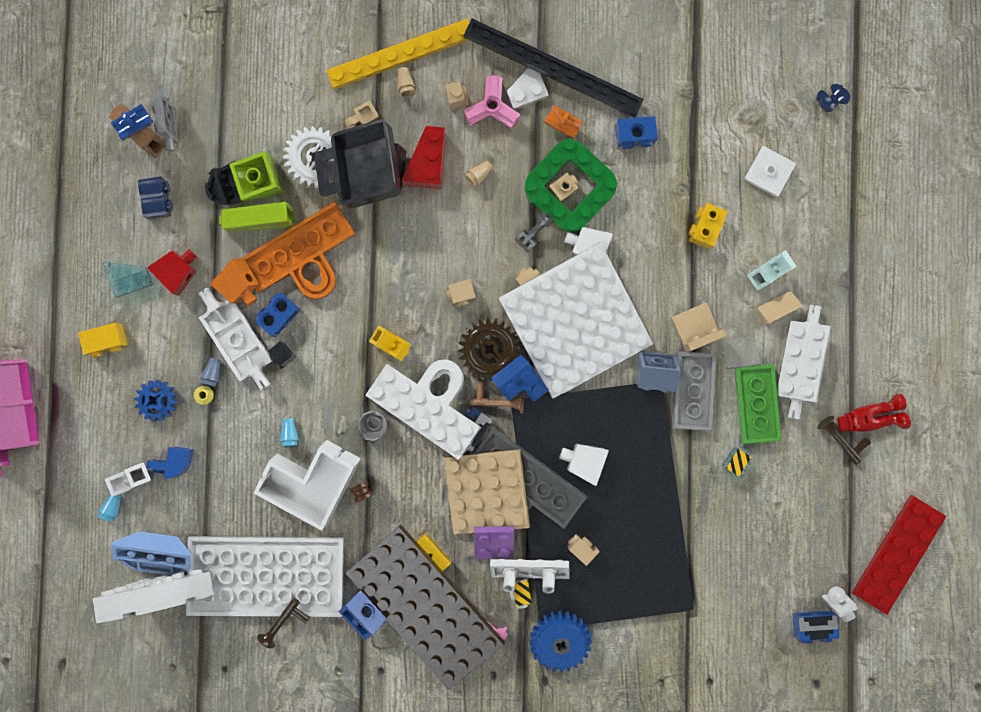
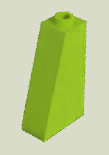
[219,202,295,232]

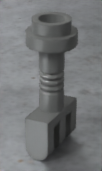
[515,212,553,252]

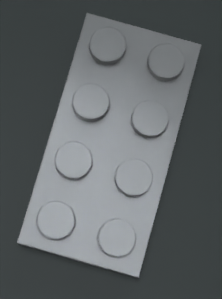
[672,351,716,431]

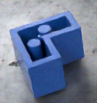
[491,355,549,402]

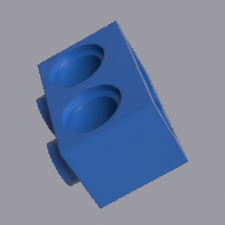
[255,292,301,337]

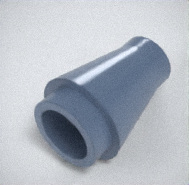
[200,358,221,387]

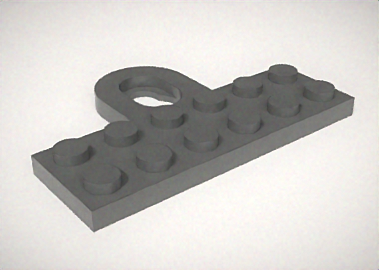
[474,427,588,529]

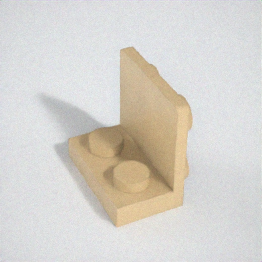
[672,303,726,352]

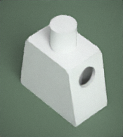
[564,227,613,256]
[559,444,609,485]

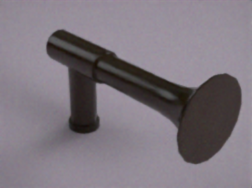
[817,416,871,465]
[257,598,311,649]

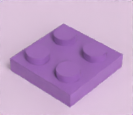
[474,526,514,559]

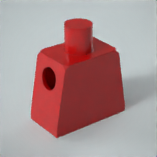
[147,249,197,296]

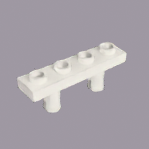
[490,559,570,593]

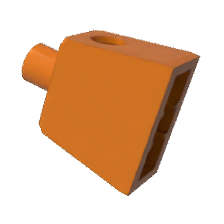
[210,258,258,307]

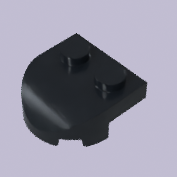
[205,161,242,206]

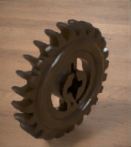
[458,318,521,381]

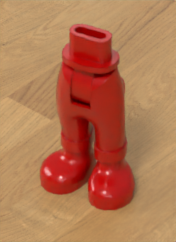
[837,393,911,432]

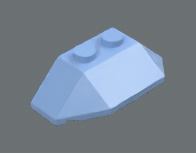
[111,532,191,576]

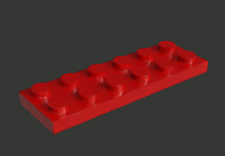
[851,495,947,615]

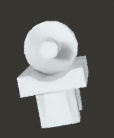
[822,587,858,622]

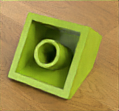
[229,151,284,201]

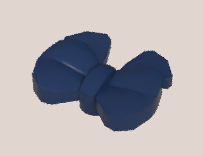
[816,84,851,112]

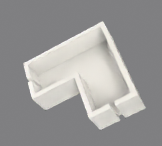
[254,440,361,531]

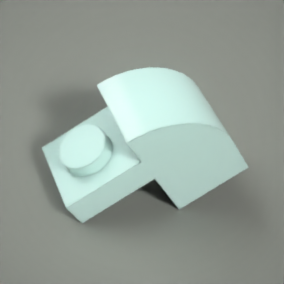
[747,250,796,291]

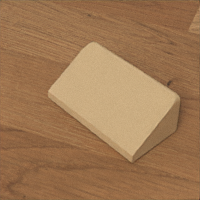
[757,290,802,325]

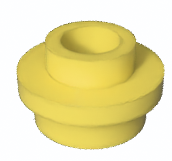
[194,386,214,405]

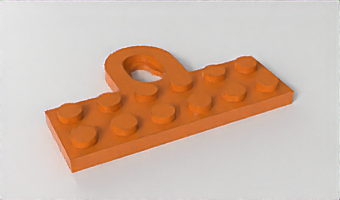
[242,201,356,299]

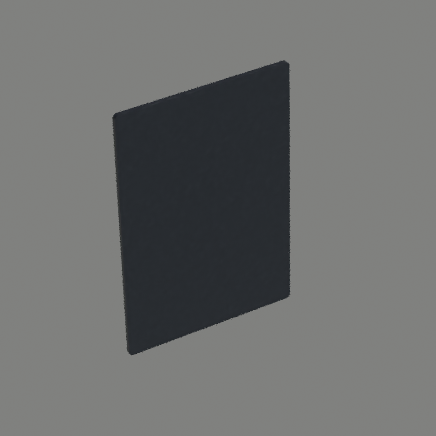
[511,384,694,625]

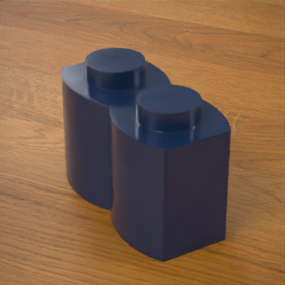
[138,176,173,220]

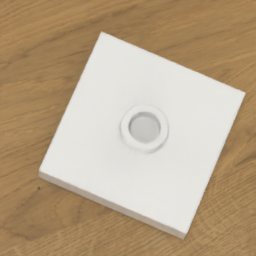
[743,146,796,198]

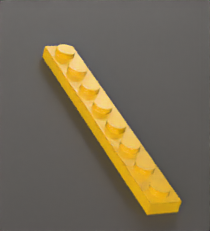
[326,19,469,90]

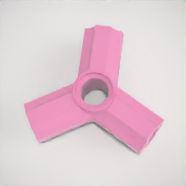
[463,75,521,129]

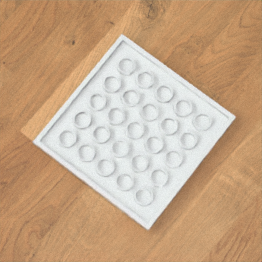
[498,243,653,398]

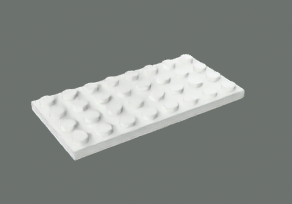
[186,536,344,617]

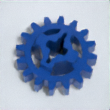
[134,380,179,422]

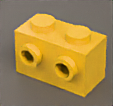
[688,203,728,249]

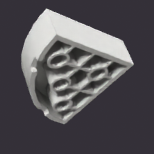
[93,569,213,623]

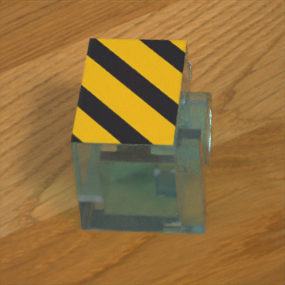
[721,447,751,479]

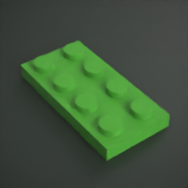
[734,364,782,444]

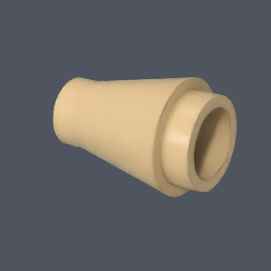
[397,67,416,98]
[465,161,493,187]

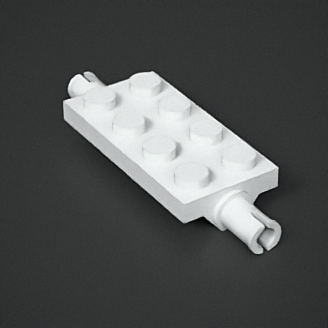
[199,288,272,391]
[777,305,831,420]

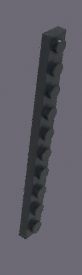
[464,18,644,118]

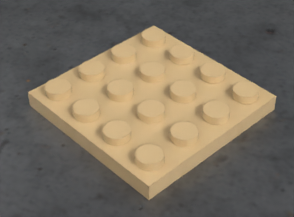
[444,449,530,534]

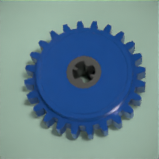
[529,611,592,673]

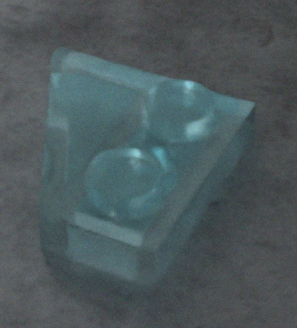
[103,261,153,298]

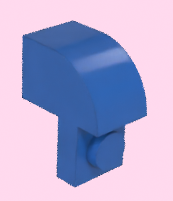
[146,447,194,479]

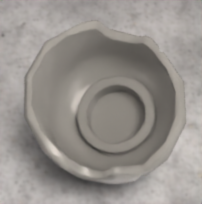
[358,410,388,441]

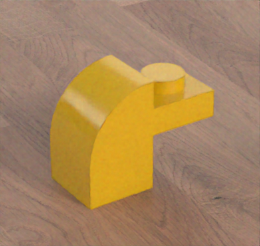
[369,325,412,361]

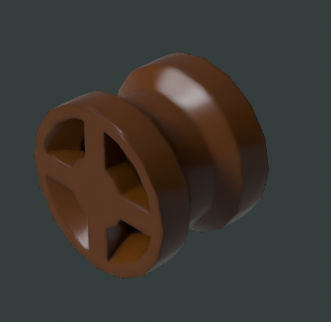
[349,481,373,503]

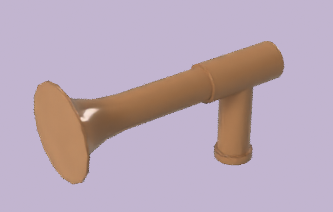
[469,381,524,414]

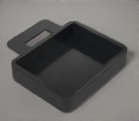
[315,119,401,209]

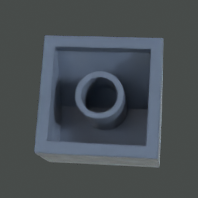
[636,351,681,393]

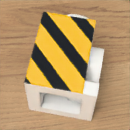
[510,578,532,609]

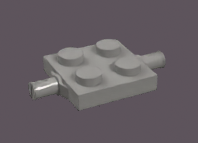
[151,85,178,152]

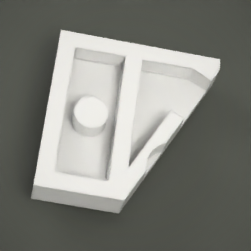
[507,68,549,110]

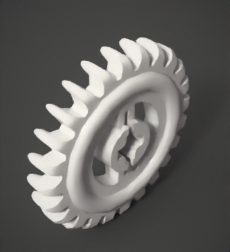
[283,126,336,189]

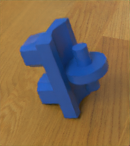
[111,104,153,141]

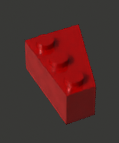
[401,126,446,189]

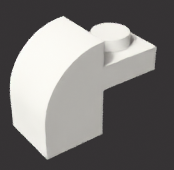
[104,462,151,497]

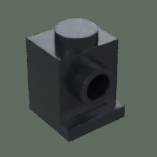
[268,341,297,369]

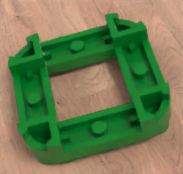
[524,138,618,233]

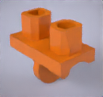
[544,105,583,140]

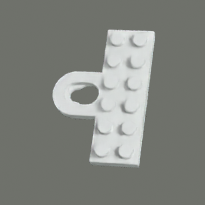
[365,360,481,460]

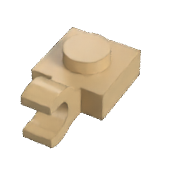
[345,100,380,128]

